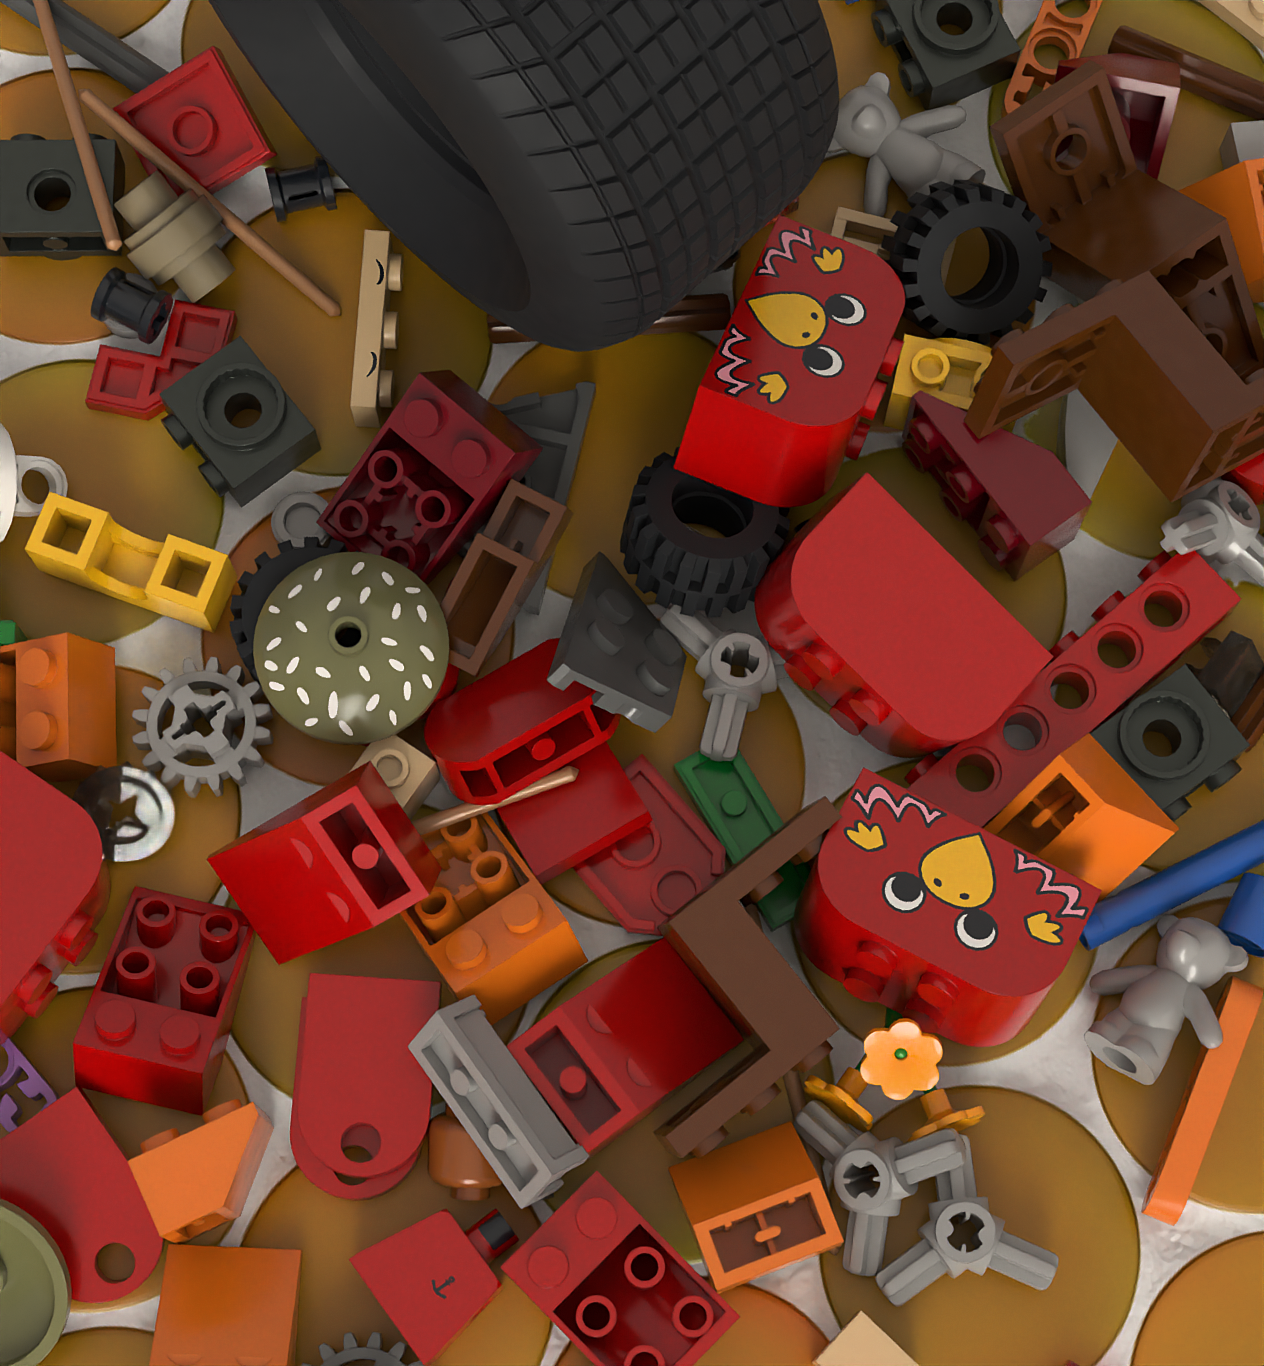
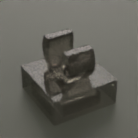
[1184,630,1264,720]

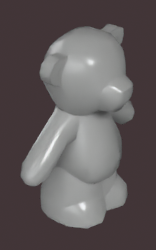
[827,72,986,217]
[1084,914,1249,1085]

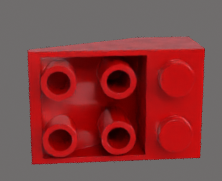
[207,761,442,965]
[73,886,257,1116]
[506,937,744,1161]
[500,1170,740,1366]

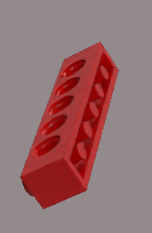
[904,550,1241,829]

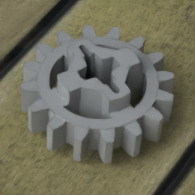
[132,657,274,798]

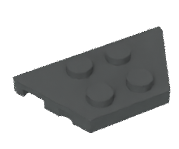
[457,381,596,615]
[547,551,687,733]

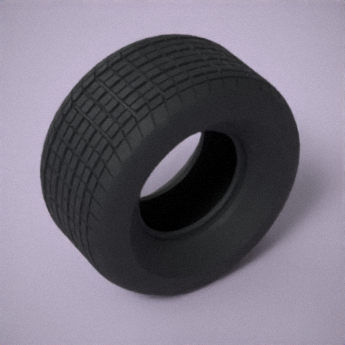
[209,0,840,352]

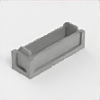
[407,995,590,1209]

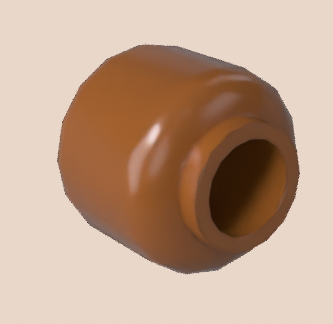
[428,1103,503,1200]

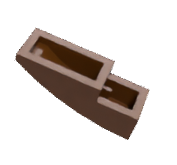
[440,479,574,677]

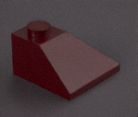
[1053,53,1181,180]

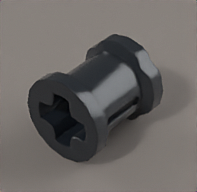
[264,155,337,223]
[91,267,173,345]

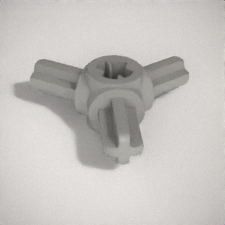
[1160,476,1264,587]
[659,604,790,762]
[793,1099,966,1276]
[875,1134,1059,1307]

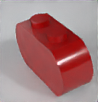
[424,638,621,805]

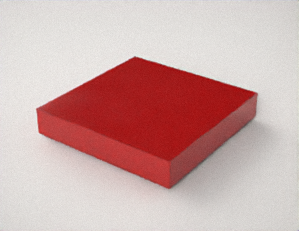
[112,46,277,196]
[496,741,653,885]

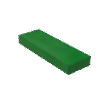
[673,749,811,933]

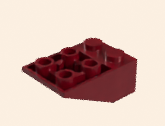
[316,370,543,585]
[902,390,1092,582]

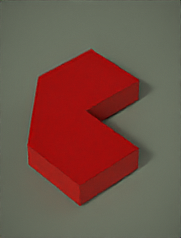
[85,299,238,421]

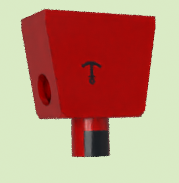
[348,1208,519,1366]

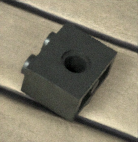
[871,0,1021,111]
[0,133,125,261]
[159,336,321,508]
[1090,664,1250,822]

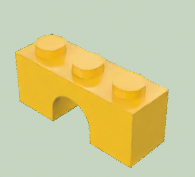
[25,491,238,633]

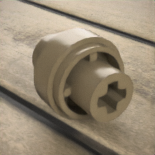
[113,170,236,303]

